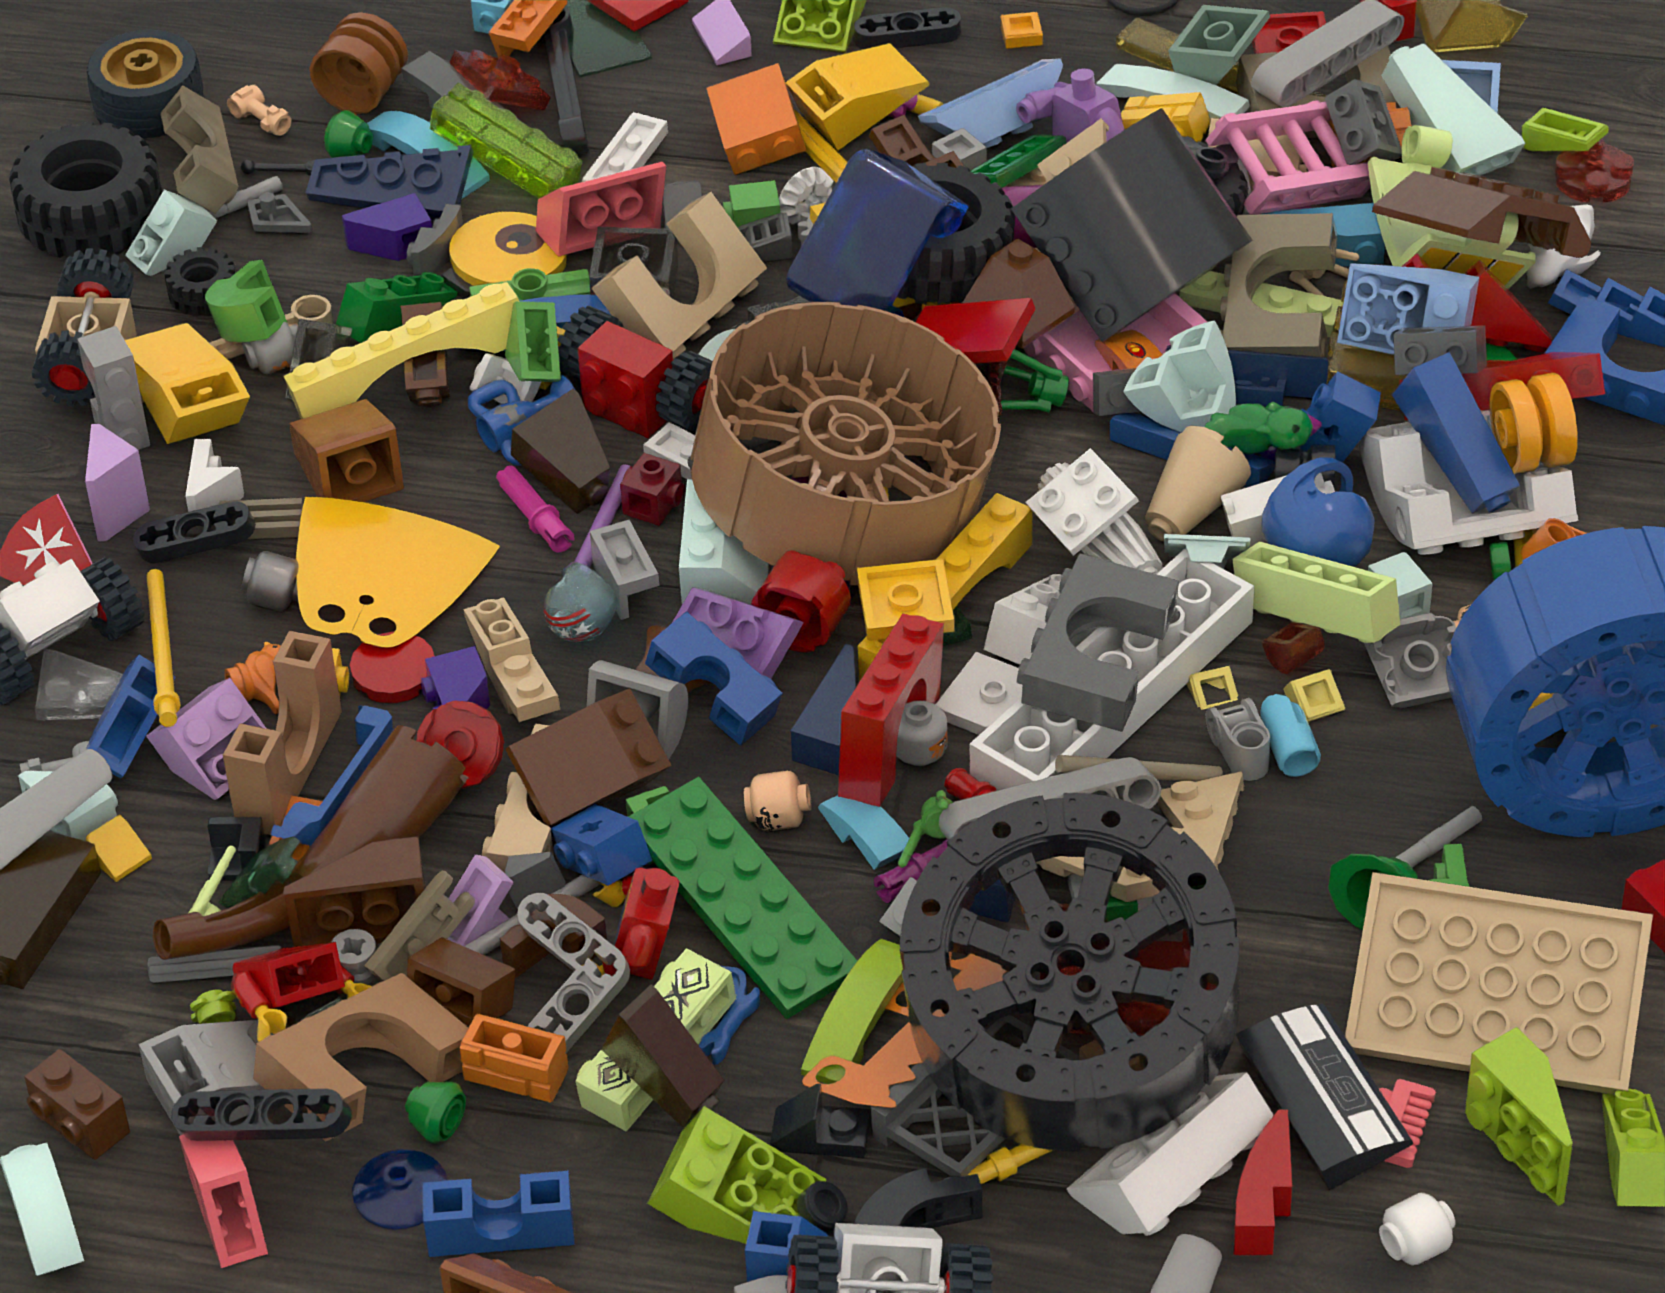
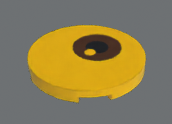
[449,212,567,286]

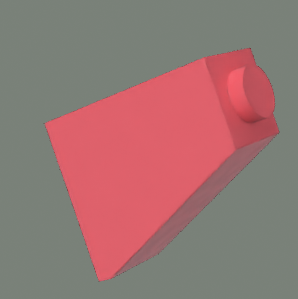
[179,1135,268,1268]

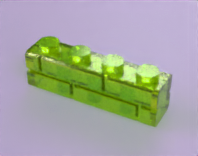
[430,83,583,199]

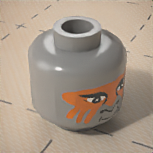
[241,322,304,374]
[896,701,948,766]

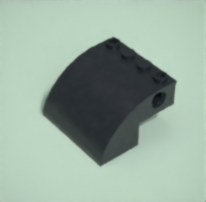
[1011,108,1253,342]

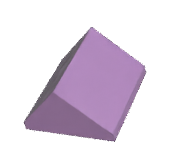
[85,424,150,542]

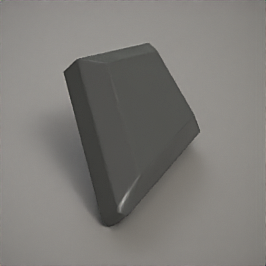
[247,192,312,233]

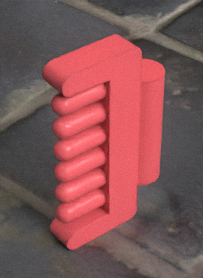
[1379,1079,1436,1168]

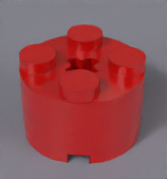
[751,550,851,652]

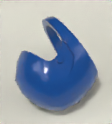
[1262,457,1375,567]

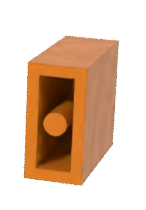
[707,63,807,175]

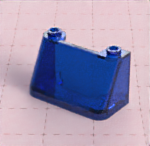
[786,149,969,317]

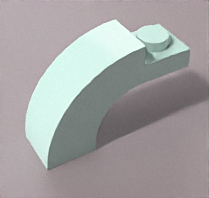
[0,1142,84,1276]

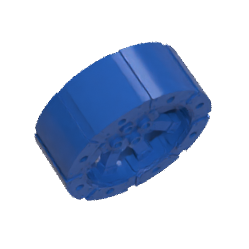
[1446,526,1665,837]

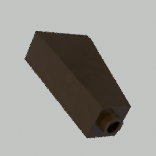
[0,831,101,989]

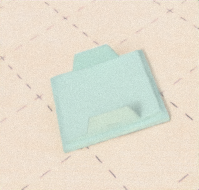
[1164,534,1250,569]

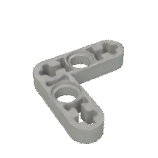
[517,893,630,1054]

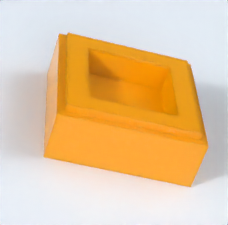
[1001,12,1043,49]

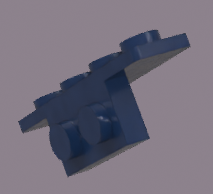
[1165,345,1329,407]

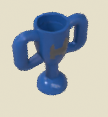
[467,375,575,466]

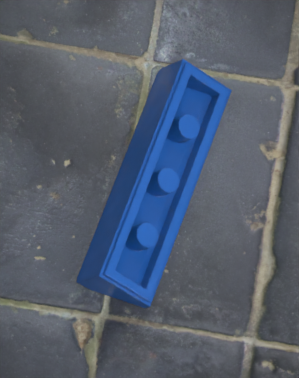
[1110,412,1275,487]

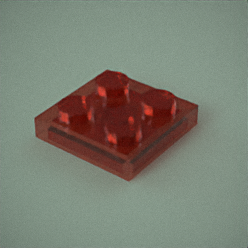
[449,50,551,110]

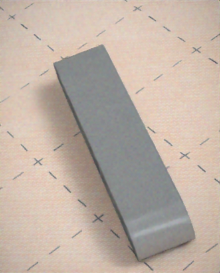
[1251,0,1404,108]
[939,757,1161,840]

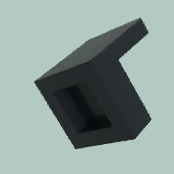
[207,817,267,881]

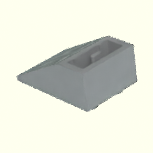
[139,1020,265,1136]

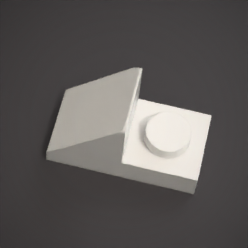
[186,439,244,512]

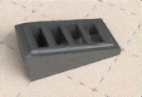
[737,213,793,262]

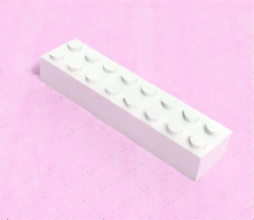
[969,549,1254,791]

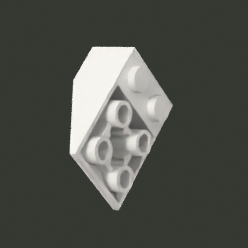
[983,574,1098,664]

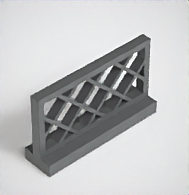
[871,1015,1079,1177]

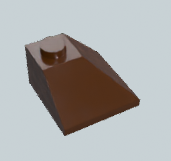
[962,238,1075,348]

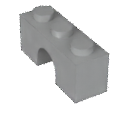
[77,326,150,450]

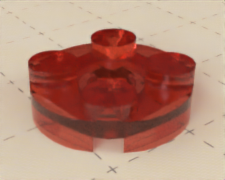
[1555,139,1634,203]

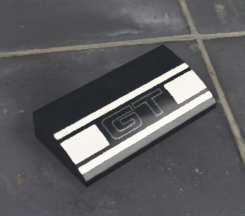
[1236,1004,1413,1191]

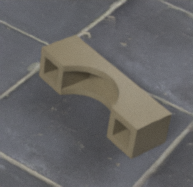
[161,86,238,214]

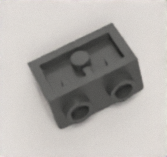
[1325,79,1402,165]

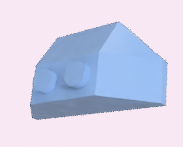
[918,59,1063,148]

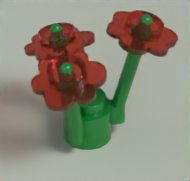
[988,349,1069,424]

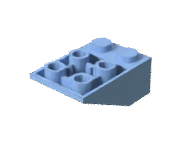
[1337,263,1480,354]

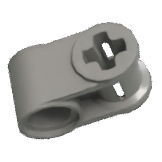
[1205,698,1270,781]

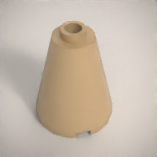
[1145,426,1251,541]

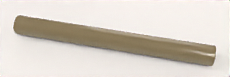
[1055,755,1223,782]

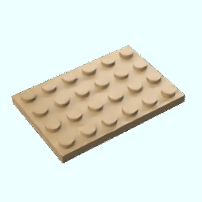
[1345,872,1653,1094]

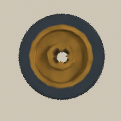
[87,29,204,139]

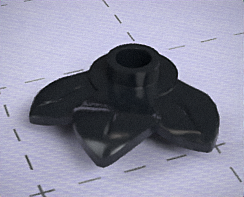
[1184,136,1239,181]

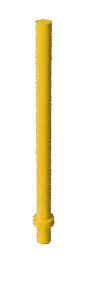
[147,569,180,727]

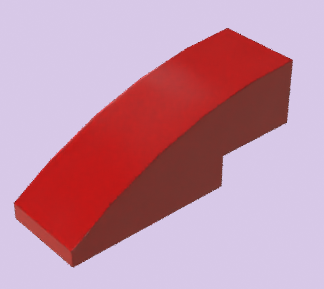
[1234,1110,1292,1255]

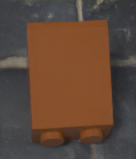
[289,399,404,502]

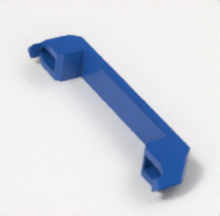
[271,705,393,846]

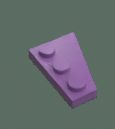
[672,587,804,679]

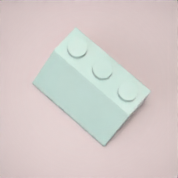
[679,480,769,604]

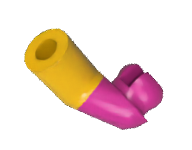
[888,94,943,119]

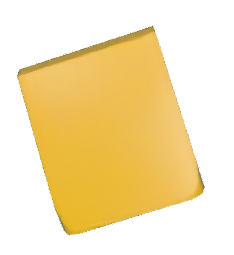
[85,815,152,882]

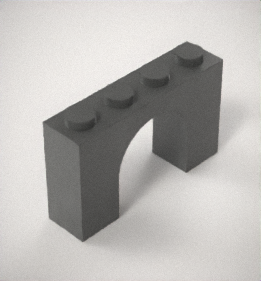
[1017,553,1179,732]

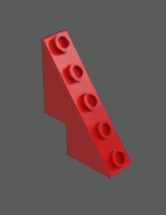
[1402,253,1553,352]
[1399,352,1605,421]

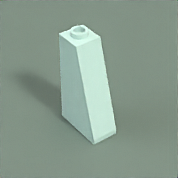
[1381,43,1525,176]

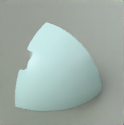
[1123,320,1236,432]

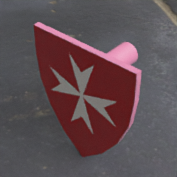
[0,494,93,585]

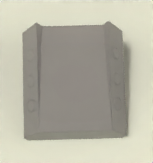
[1363,613,1456,708]

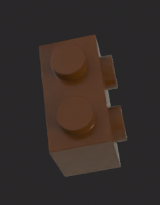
[407,937,516,1026]
[24,1049,130,1160]

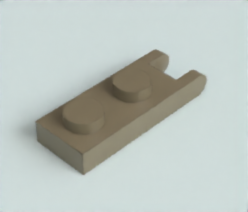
[364,871,475,982]

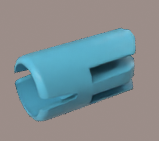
[1260,694,1321,777]

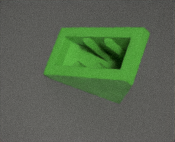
[505,301,561,382]

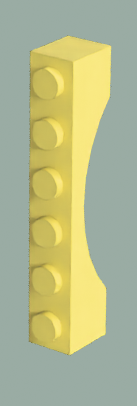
[284,282,519,419]

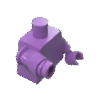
[1016,69,1125,143]

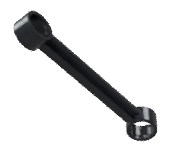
[539,6,590,157]

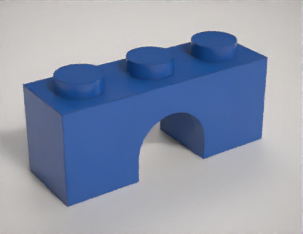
[645,611,783,746]
[423,1171,575,1257]

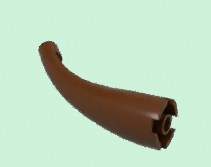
[153,725,468,960]

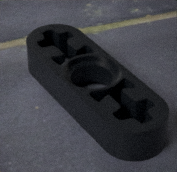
[854,7,961,50]
[133,501,256,563]

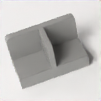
[590,520,659,620]

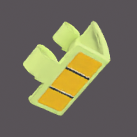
[1368,125,1536,289]

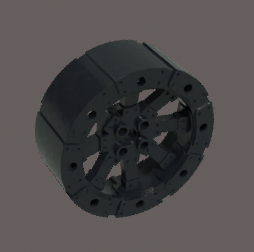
[900,793,1240,1151]

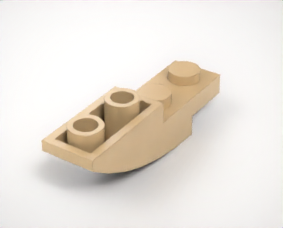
[464,598,560,722]

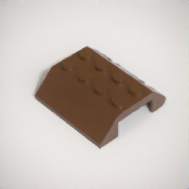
[1372,167,1591,258]

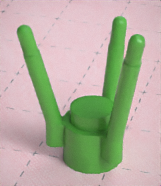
[898,790,963,868]

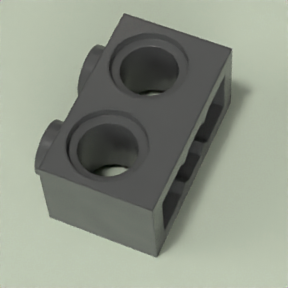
[1394,326,1487,375]

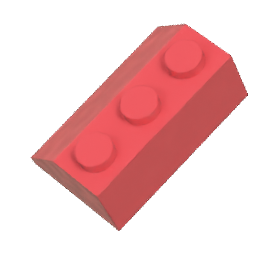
[536,162,666,257]

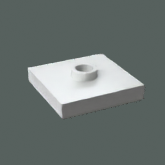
[935,652,1022,735]

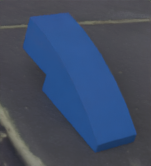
[86,655,176,779]

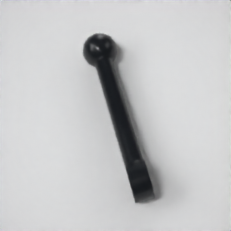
[241,159,314,176]

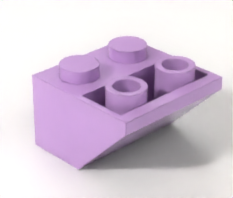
[146,678,267,800]

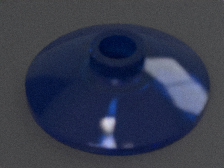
[352,1149,448,1229]

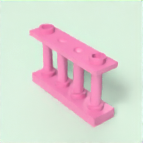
[1205,100,1371,215]

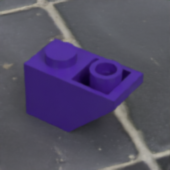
[342,193,432,261]
[421,646,490,710]

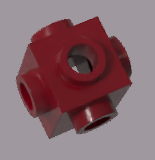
[620,453,685,526]

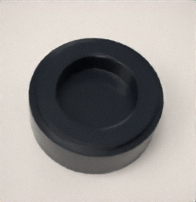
[797,1181,848,1233]

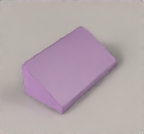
[692,0,752,65]

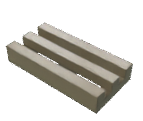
[219,498,303,539]

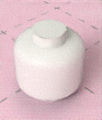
[1379,1193,1455,1265]

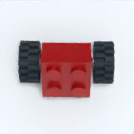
[558,306,713,438]

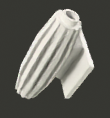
[1026,448,1163,574]

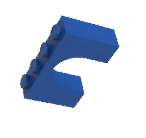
[1545,296,1665,425]

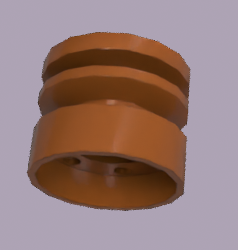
[309,12,408,114]

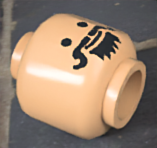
[744,771,811,832]

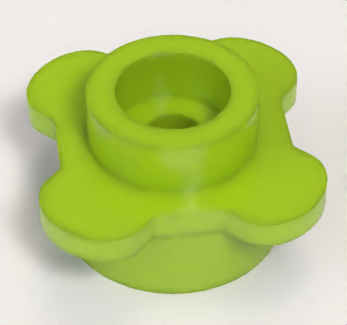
[190,990,236,1024]

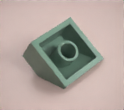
[1168,5,1270,85]

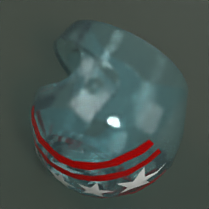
[543,562,619,643]

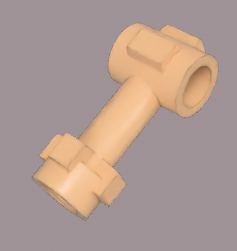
[227,84,291,136]

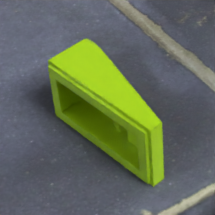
[1521,108,1609,151]

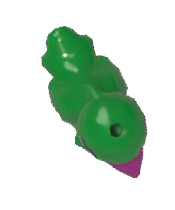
[1204,402,1322,455]

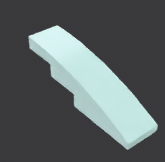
[1096,64,1250,126]

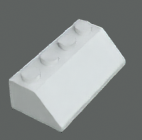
[1067,1072,1274,1236]

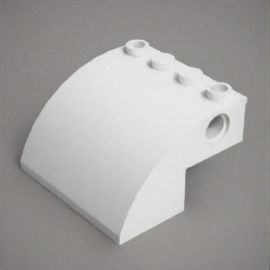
[1358,410,1578,554]

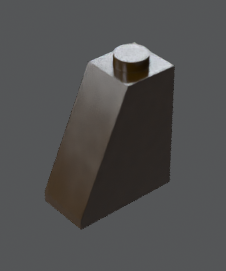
[511,389,610,514]
[601,984,724,1128]

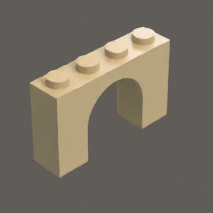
[592,192,767,359]

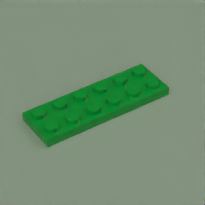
[629,777,857,1020]

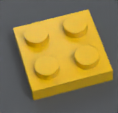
[857,559,954,641]

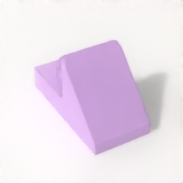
[448,855,514,946]

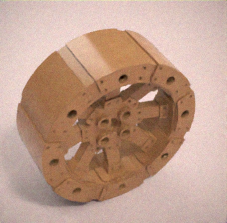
[690,302,1001,586]

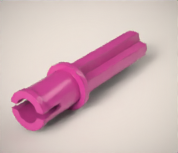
[496,465,574,553]

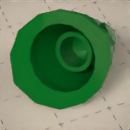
[1328,854,1418,930]

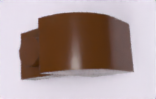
[500,894,607,978]

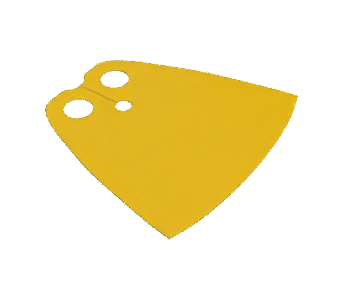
[296,497,500,648]

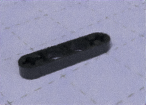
[171,1088,352,1141]

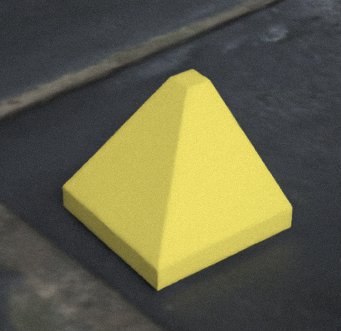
[1186,666,1238,710]
[1283,669,1345,722]

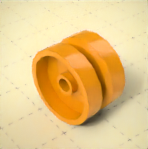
[1490,373,1578,474]

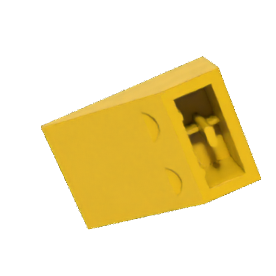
[785,44,930,151]
[125,323,250,444]

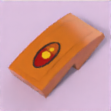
[1095,329,1163,370]

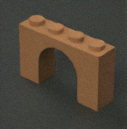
[223,631,342,835]
[253,973,468,1142]

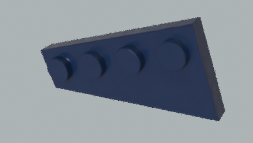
[306,145,474,218]

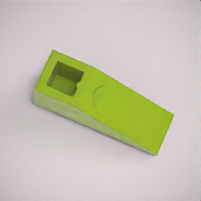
[1602,1089,1665,1206]

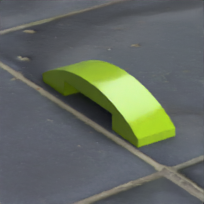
[801,939,903,1084]

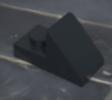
[770,1083,870,1158]

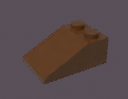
[505,688,672,826]
[284,837,426,947]

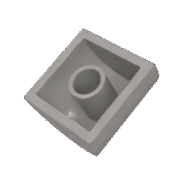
[587,660,688,759]

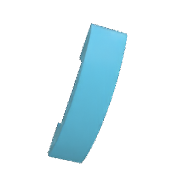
[367,111,490,199]

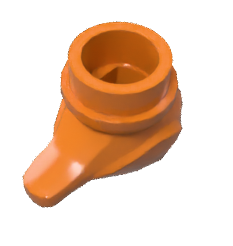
[225,642,281,714]

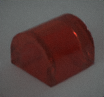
[1262,622,1325,674]

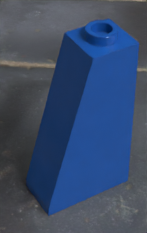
[1392,352,1520,514]

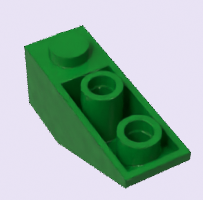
[335,272,458,343]

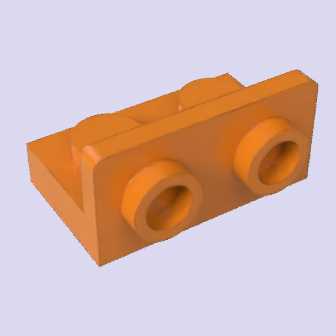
[488,0,568,60]

